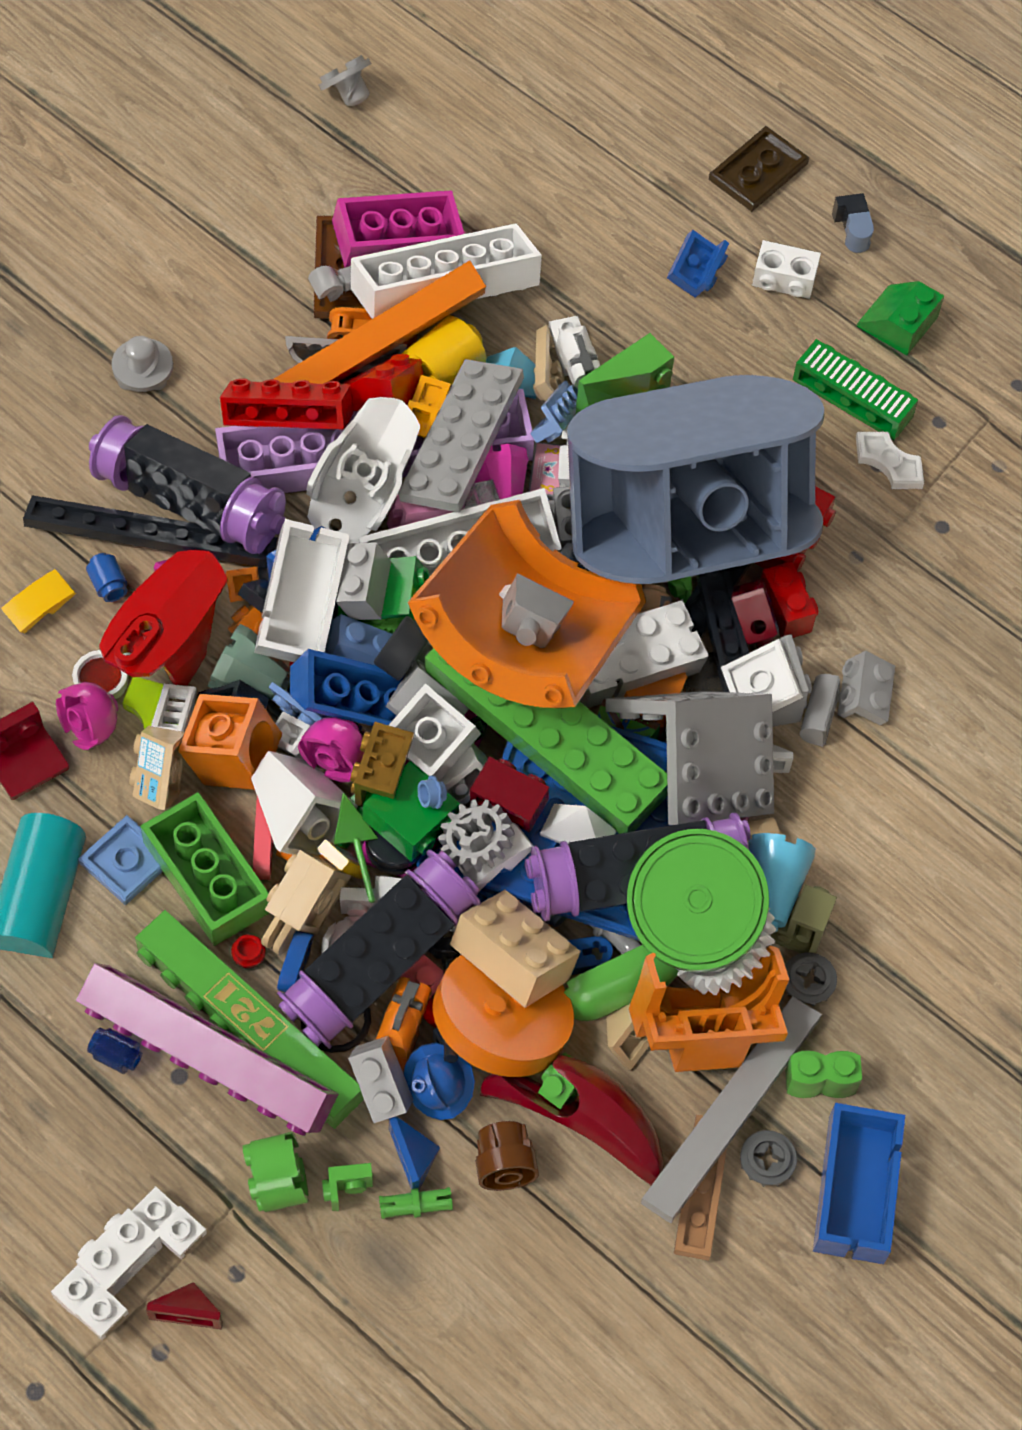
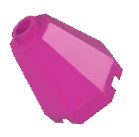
[471,444,528,505]

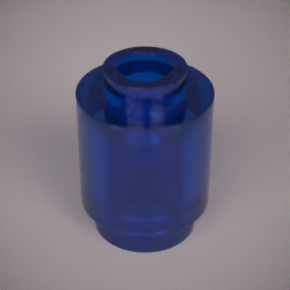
[87,1027,143,1074]

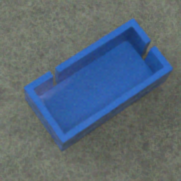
[813,1103,906,1264]

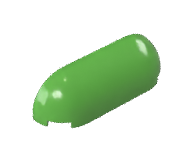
[564,945,679,1021]

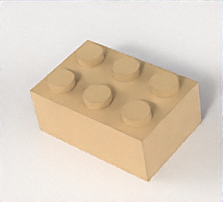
[450,890,581,1008]

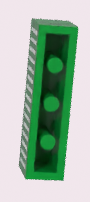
[792,339,918,441]

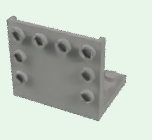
[606,691,774,825]

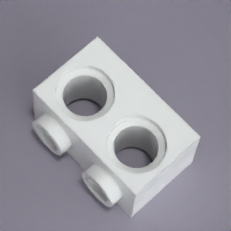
[752,240,821,299]

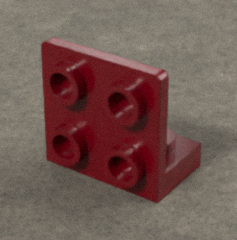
[0,701,69,800]

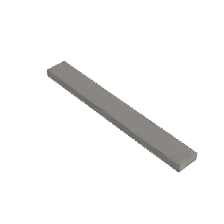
[641,996,822,1224]

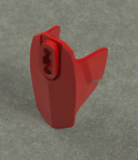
[99,550,228,686]

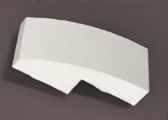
[457,823,533,890]

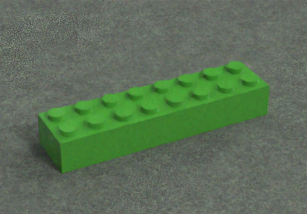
[425,648,668,834]

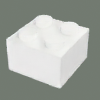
[389,683,481,781]

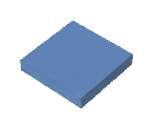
[78,815,163,905]

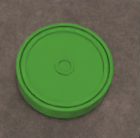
[627,829,769,972]

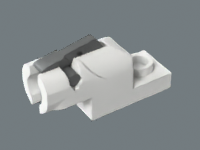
[548,316,601,389]

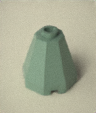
[208,624,290,700]

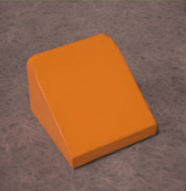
[225,567,259,602]

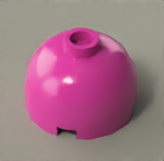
[55,682,118,750]
[298,718,364,782]

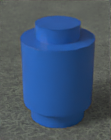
[86,553,128,602]

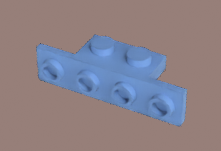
[530,381,578,443]

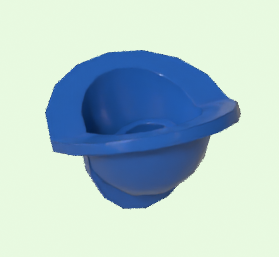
[404,1043,475,1120]

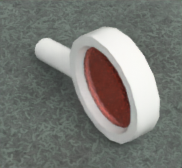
[72,650,132,699]

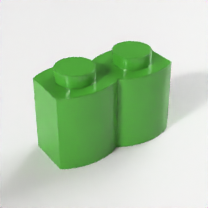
[785,1051,862,1098]

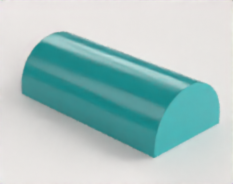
[0,813,86,959]

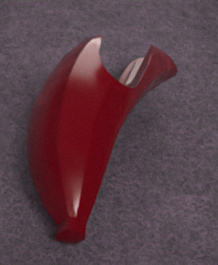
[480,1055,664,1186]

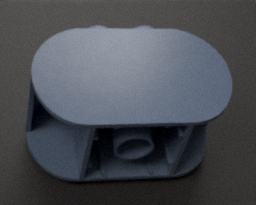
[567,375,824,584]

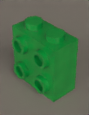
[362,761,460,862]

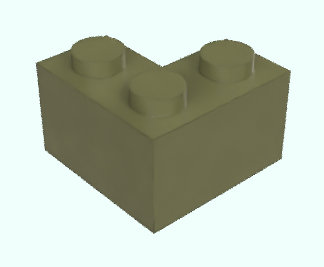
[770,884,837,954]

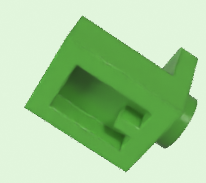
[322,1163,373,1211]

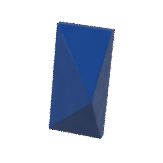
[388,1116,440,1191]

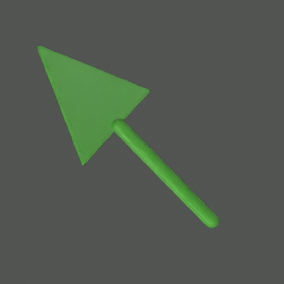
[333,793,378,903]

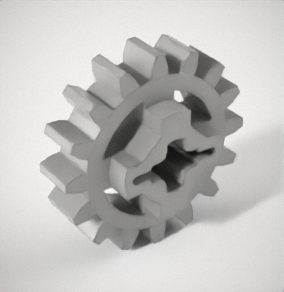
[439,800,515,872]

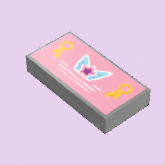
[529,442,563,500]

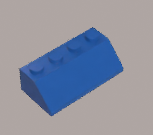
[290,649,406,726]

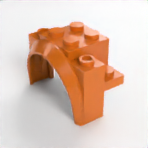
[629,946,789,1072]

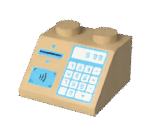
[129,726,185,810]

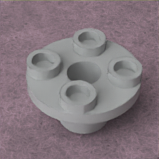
[319,55,372,106]
[112,336,173,392]

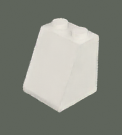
[251,751,358,855]

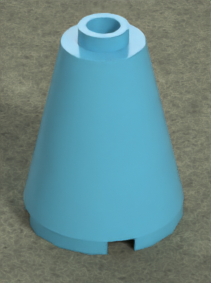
[748,833,816,932]

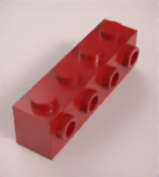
[220,378,353,430]

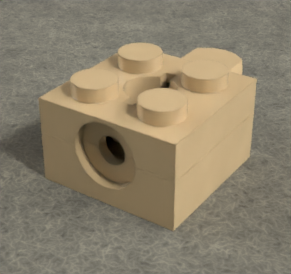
[261,850,351,955]

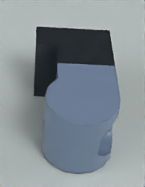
[832,193,874,253]

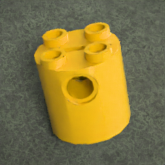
[401,315,487,386]

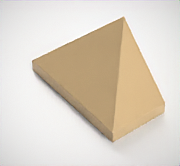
[606,1004,649,1070]

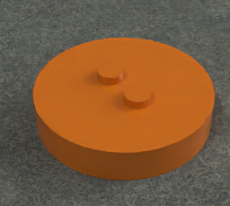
[433,955,574,1077]

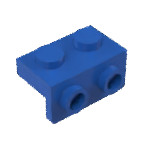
[667,230,729,298]

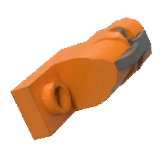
[375,977,432,1074]

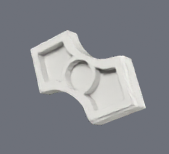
[856,432,924,489]

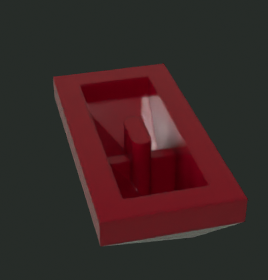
[146,1282,223,1330]

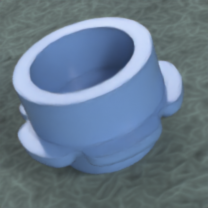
[418,775,447,809]

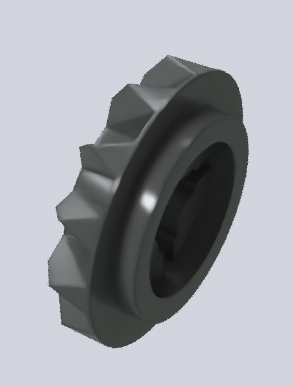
[785,952,837,1006]
[740,1130,797,1187]

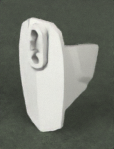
[307,397,420,544]

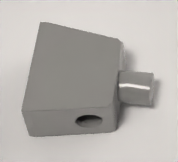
[502,573,574,648]

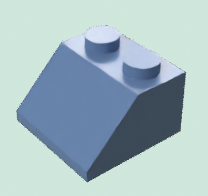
[325,614,392,665]

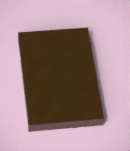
[708,126,809,212]

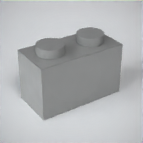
[336,542,391,620]
[348,1036,413,1123]

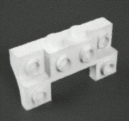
[51,1187,207,1340]

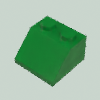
[857,281,944,356]

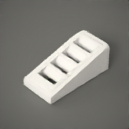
[151,683,197,732]

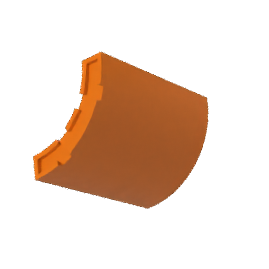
[408,500,646,708]

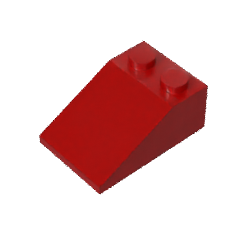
[340,354,423,412]

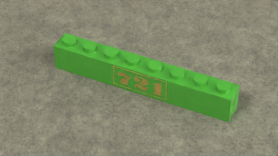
[135,910,364,1129]

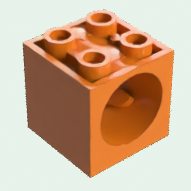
[178,694,282,790]

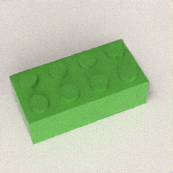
[140,792,269,946]

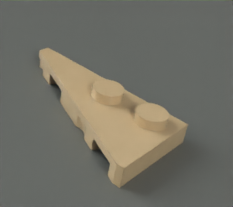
[533,325,570,423]

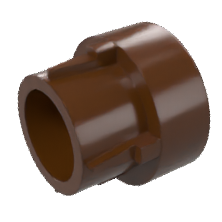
[475,1121,539,1191]

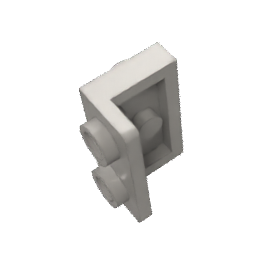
[838,650,895,725]

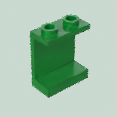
[337,556,430,622]

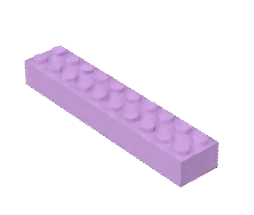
[215,389,534,493]

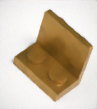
[350,722,414,806]

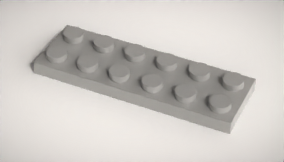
[398,359,524,513]

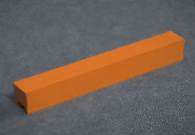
[274,260,486,384]

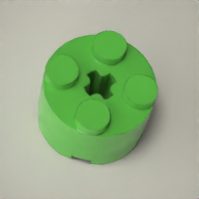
[243,1131,309,1212]

